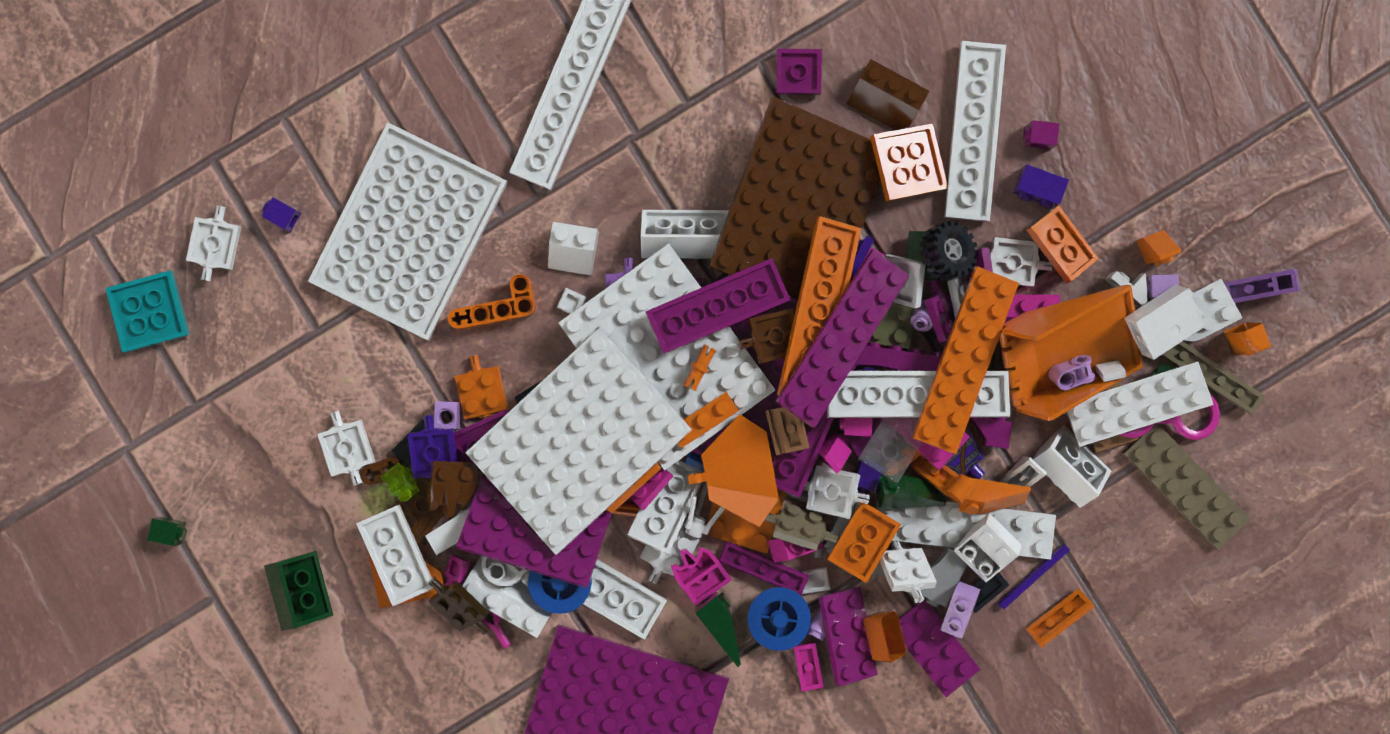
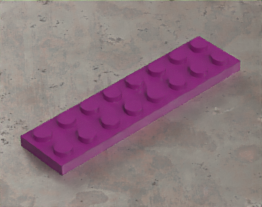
[775,249,909,427]

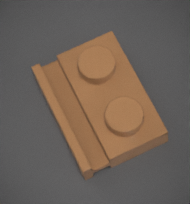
[766,407,809,455]

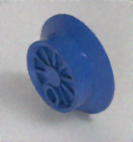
[528,571,592,614]
[748,587,811,651]

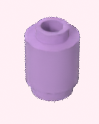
[911,299,933,331]

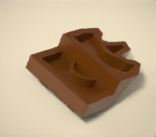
[427,460,478,518]

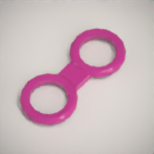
[1119,394,1220,440]

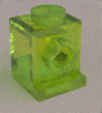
[381,463,420,501]

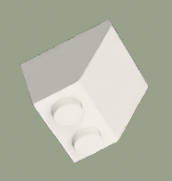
[548,222,599,276]

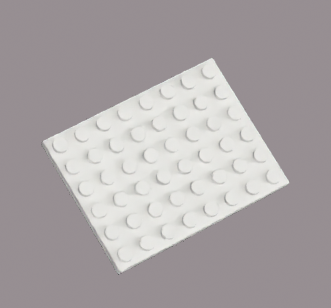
[308,122,508,341]
[559,243,775,470]
[466,328,692,555]

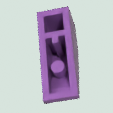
[1224,269,1301,303]

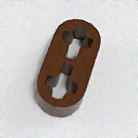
[360,457,404,485]

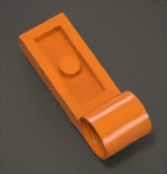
[910,455,976,504]

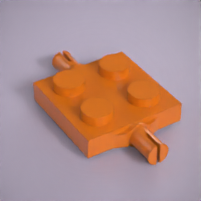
[454,355,509,419]

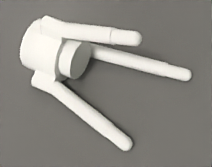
[685,482,725,538]

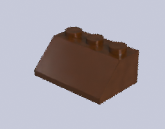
[846,59,929,130]

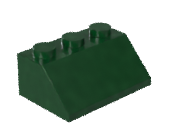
[264,551,333,631]

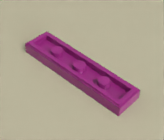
[719,541,810,595]

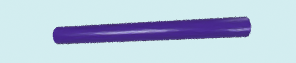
[998,544,1070,610]

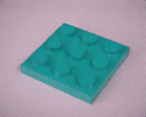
[105,270,190,353]

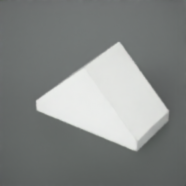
[1000,456,1047,487]

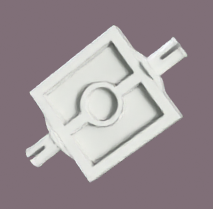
[186,205,241,281]
[990,237,1052,287]
[317,411,376,486]
[803,465,870,519]
[639,514,700,584]
[880,540,937,603]

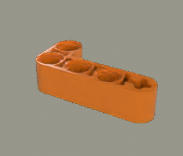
[448,274,536,330]

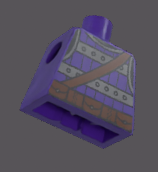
[945,427,985,479]

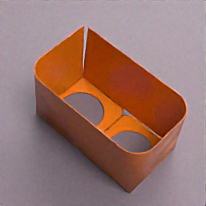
[1223,323,1271,356]
[863,611,906,663]

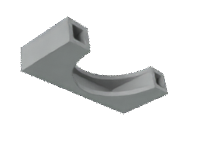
[823,502,967,608]

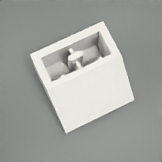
[954,513,1022,582]

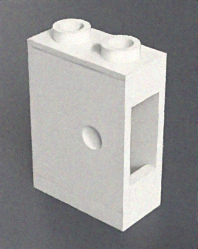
[1124,285,1206,360]

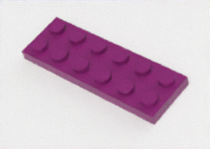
[645,258,790,354]

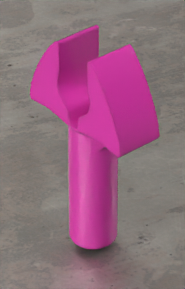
[481,611,511,648]

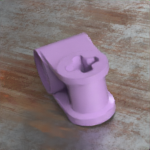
[1048,355,1095,390]

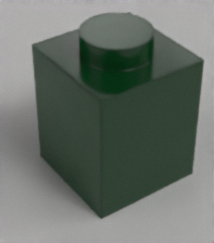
[147,517,187,546]

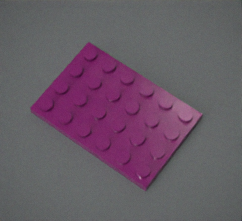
[456,473,612,588]

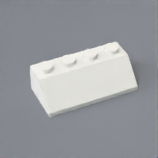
[641,210,729,259]
[463,556,552,638]

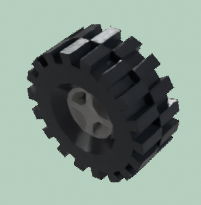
[919,221,978,281]

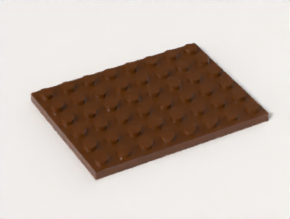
[708,97,880,300]

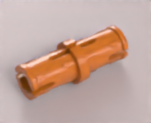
[683,344,717,391]

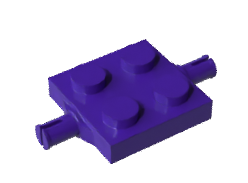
[407,415,458,479]

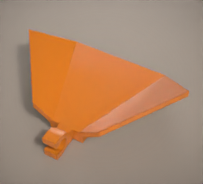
[688,414,779,527]

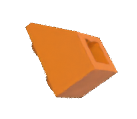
[1136,230,1181,266]

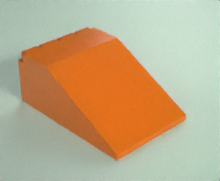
[999,284,1143,421]

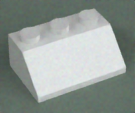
[1033,425,1112,508]

